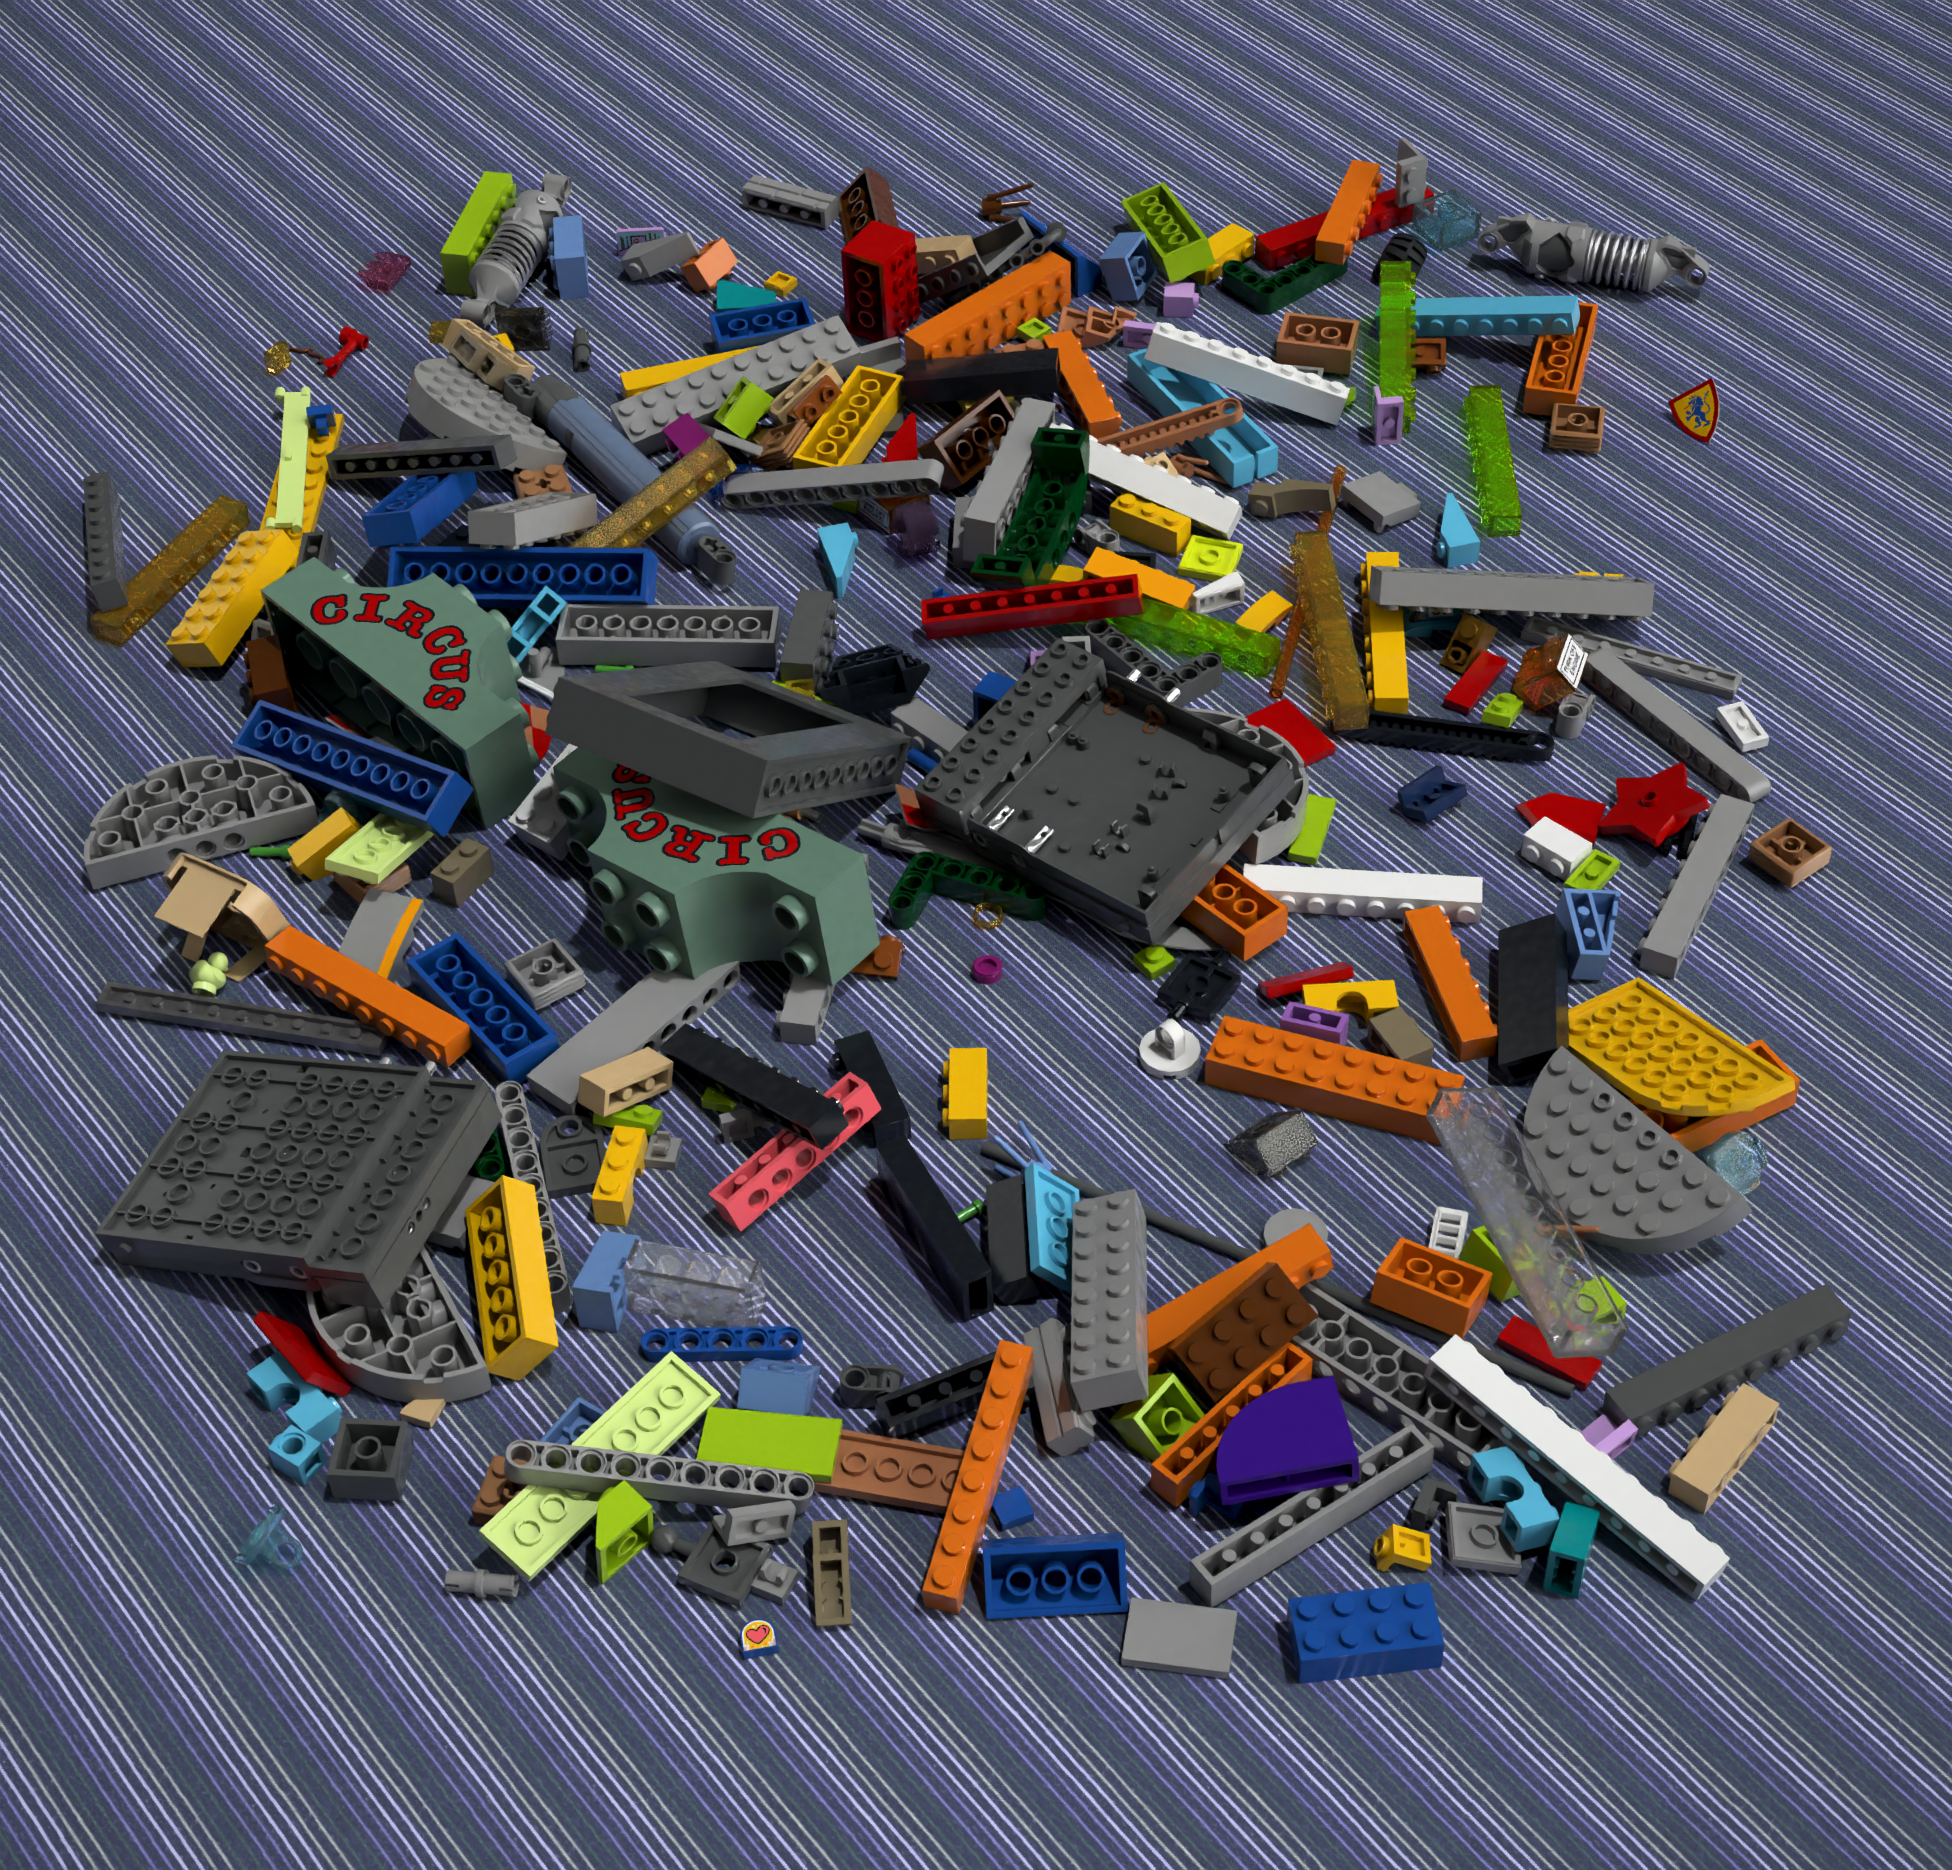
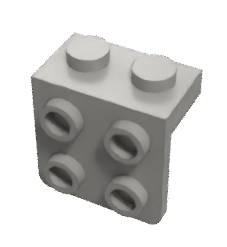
[1394,137,1428,208]

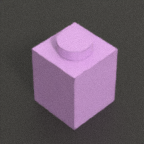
[1163,282,1199,318]

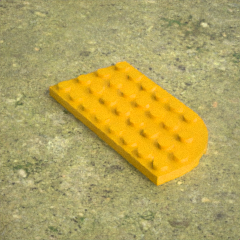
[1568,977,1795,1117]

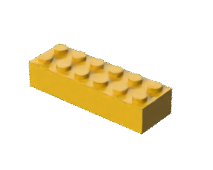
[792,365,905,470]
[165,529,300,668]
[465,1175,559,1381]

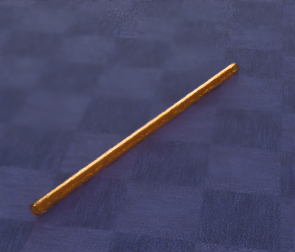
[1269,465,1347,699]

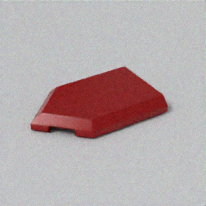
[1515,792,1607,846]

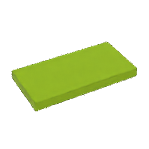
[696,1407,843,1483]

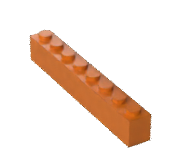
[264,925,472,1068]
[1147,1223,1334,1376]
[922,1340,1034,1615]

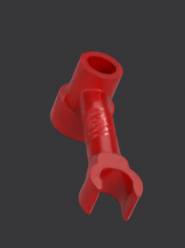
[323,326,369,377]

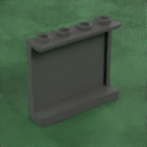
[917,216,1034,304]

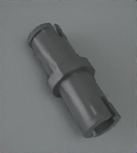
[572,327,592,372]

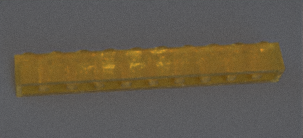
[1289,530,1370,731]

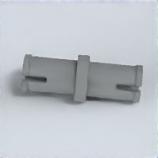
[445,1569,519,1598]

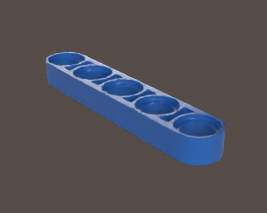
[641,1326,804,1362]

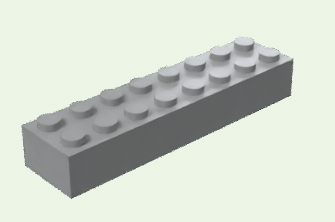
[960,397,1055,562]
[556,604,782,668]
[1070,1189,1148,1412]

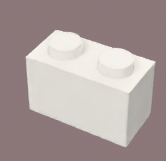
[1521,816,1592,881]

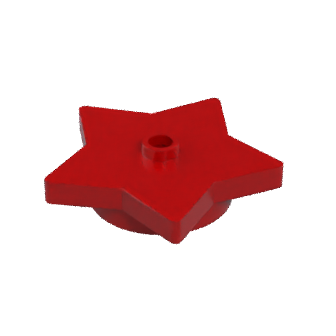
[1598,762,1710,847]

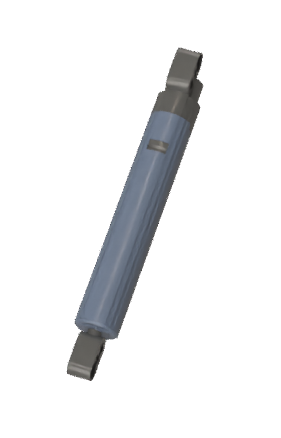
[503,374,736,585]

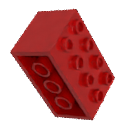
[841,220,920,342]

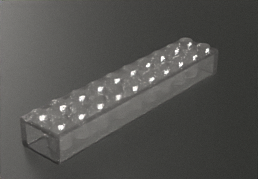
[1426,1088,1629,1358]

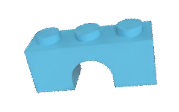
[506,585,567,664]
[246,1351,342,1444]
[1467,1445,1560,1552]

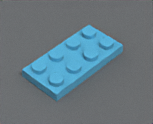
[1024,1163,1080,1295]

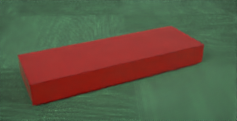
[1443,650,1508,715]
[1258,962,1354,999]
[1497,1315,1602,1391]

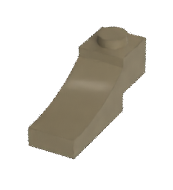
[448,329,514,391]
[1248,479,1336,518]
[812,1519,852,1628]

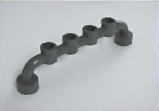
[942,221,1067,307]

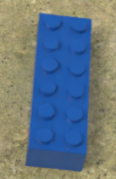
[362,472,478,549]
[407,932,559,1084]

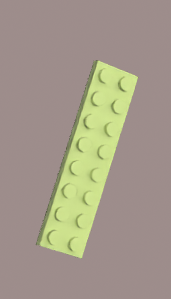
[479,1351,721,1582]

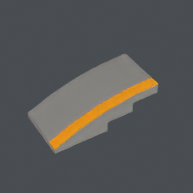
[339,888,425,983]

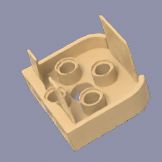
[154,853,291,983]

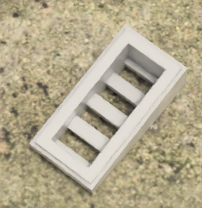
[1192,572,1245,617]
[1428,1207,1469,1260]

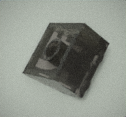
[494,307,553,351]
[1223,1110,1319,1178]

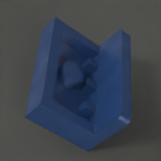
[1397,765,1468,822]

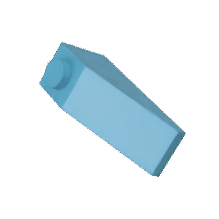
[1436,493,1480,568]
[817,522,859,598]

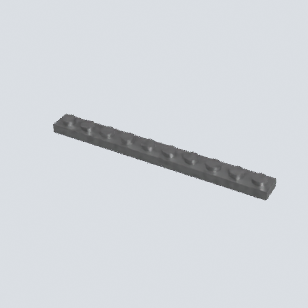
[96,981,390,1056]

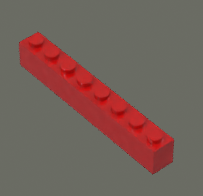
[1255,188,1434,271]
[921,574,1143,640]

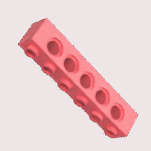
[708,1072,882,1232]

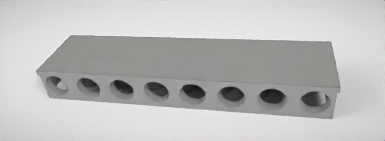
[526,961,741,1115]
[1289,1283,1506,1474]

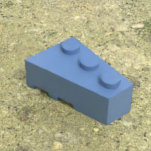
[1554,888,1621,980]
[572,1231,644,1333]

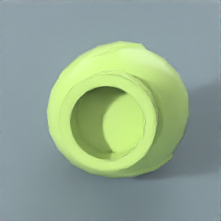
[189,952,229,998]

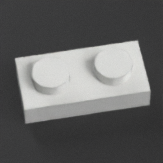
[1716,701,1769,752]

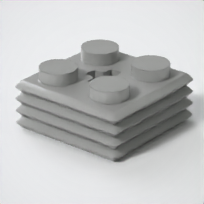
[504,938,586,1010]

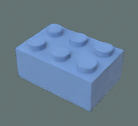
[549,215,589,300]

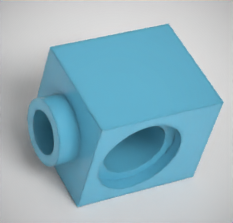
[268,1425,327,1486]

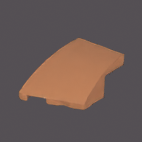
[1056,306,1137,348]

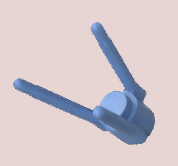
[993,1120,1054,1179]

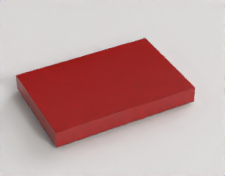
[1244,698,1336,767]
[253,1310,352,1397]

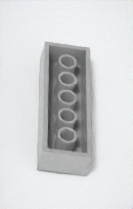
[467,492,598,550]

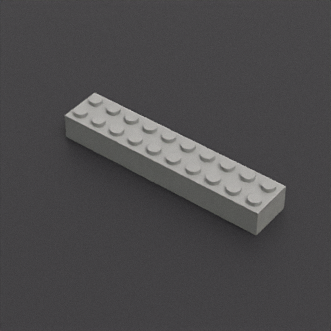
[610,315,861,456]
[1369,565,1655,621]

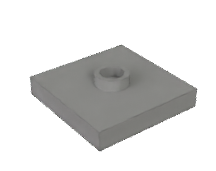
[1445,1501,1522,1575]

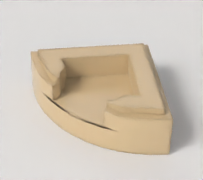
[400,1399,446,1429]

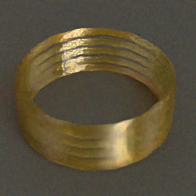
[973,902,1003,929]

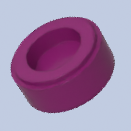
[972,955,1003,984]

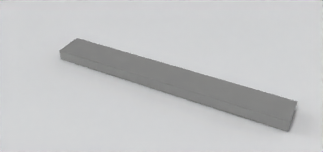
[1520,616,1743,700]

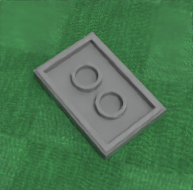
[699,423,763,456]
[1121,1597,1237,1679]

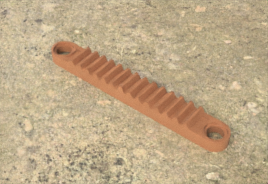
[1097,397,1244,458]

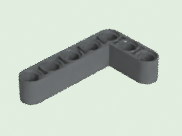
[1085,619,1223,707]

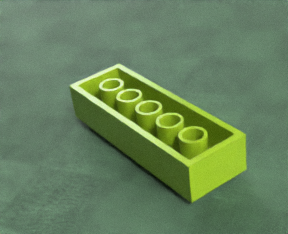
[440,171,517,296]
[1120,182,1215,283]

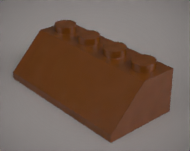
[838,166,899,245]

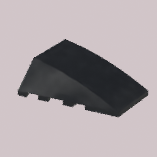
[820,643,930,716]

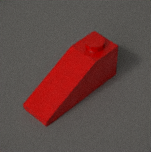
[882,413,918,463]

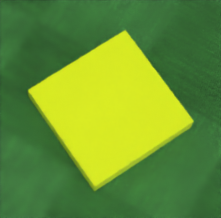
[1178,535,1243,582]

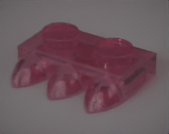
[357,252,411,291]

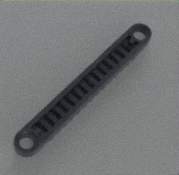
[1327,707,1555,762]

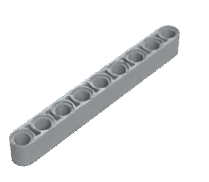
[721,459,944,510]
[1581,648,1771,803]
[495,1081,572,1314]
[504,1440,815,1515]

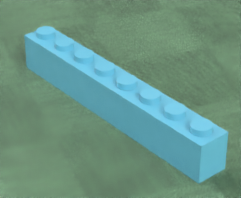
[1375,295,1580,337]

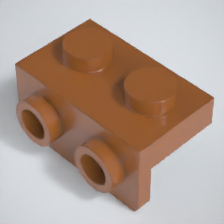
[1394,338,1447,374]
[787,375,843,427]
[849,935,905,979]

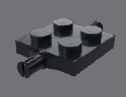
[1157,949,1241,1023]

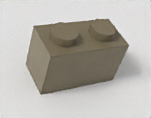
[430,838,494,908]
[1367,1006,1434,1067]

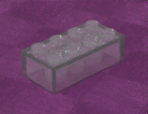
[623,1239,766,1327]

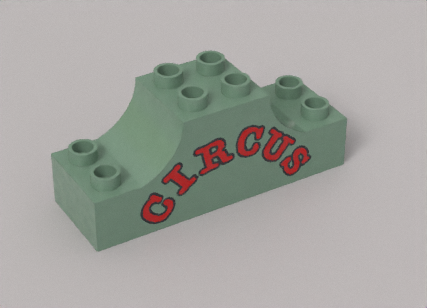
[260,557,540,830]
[553,747,880,987]

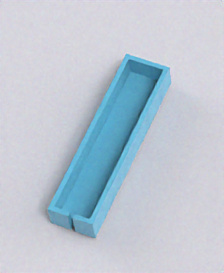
[1127,348,1278,488]

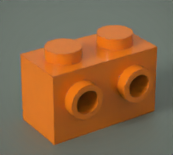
[680,237,738,292]

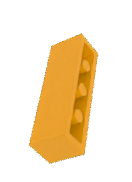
[1082,547,1196,625]

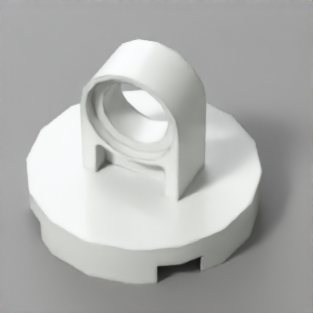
[1139,1019,1201,1079]

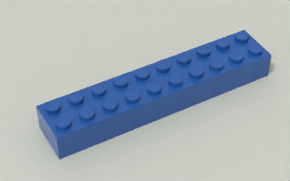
[387,546,658,608]
[230,699,474,837]

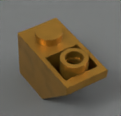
[1440,613,1498,674]

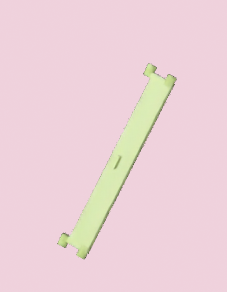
[265,386,311,533]

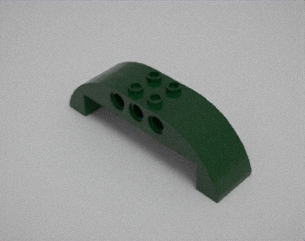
[970,427,1090,589]

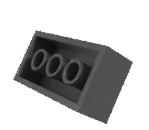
[780,589,839,697]

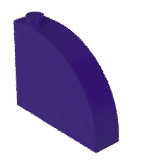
[1217,1376,1360,1506]

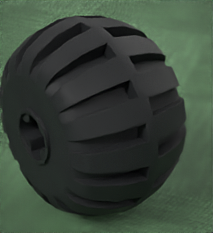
[1372,233,1427,289]

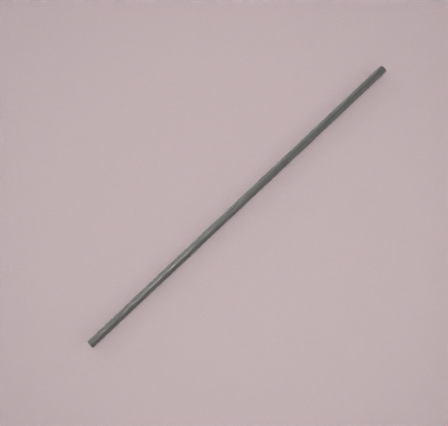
[981,1141,1576,1398]

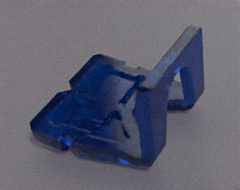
[708,464,763,501]

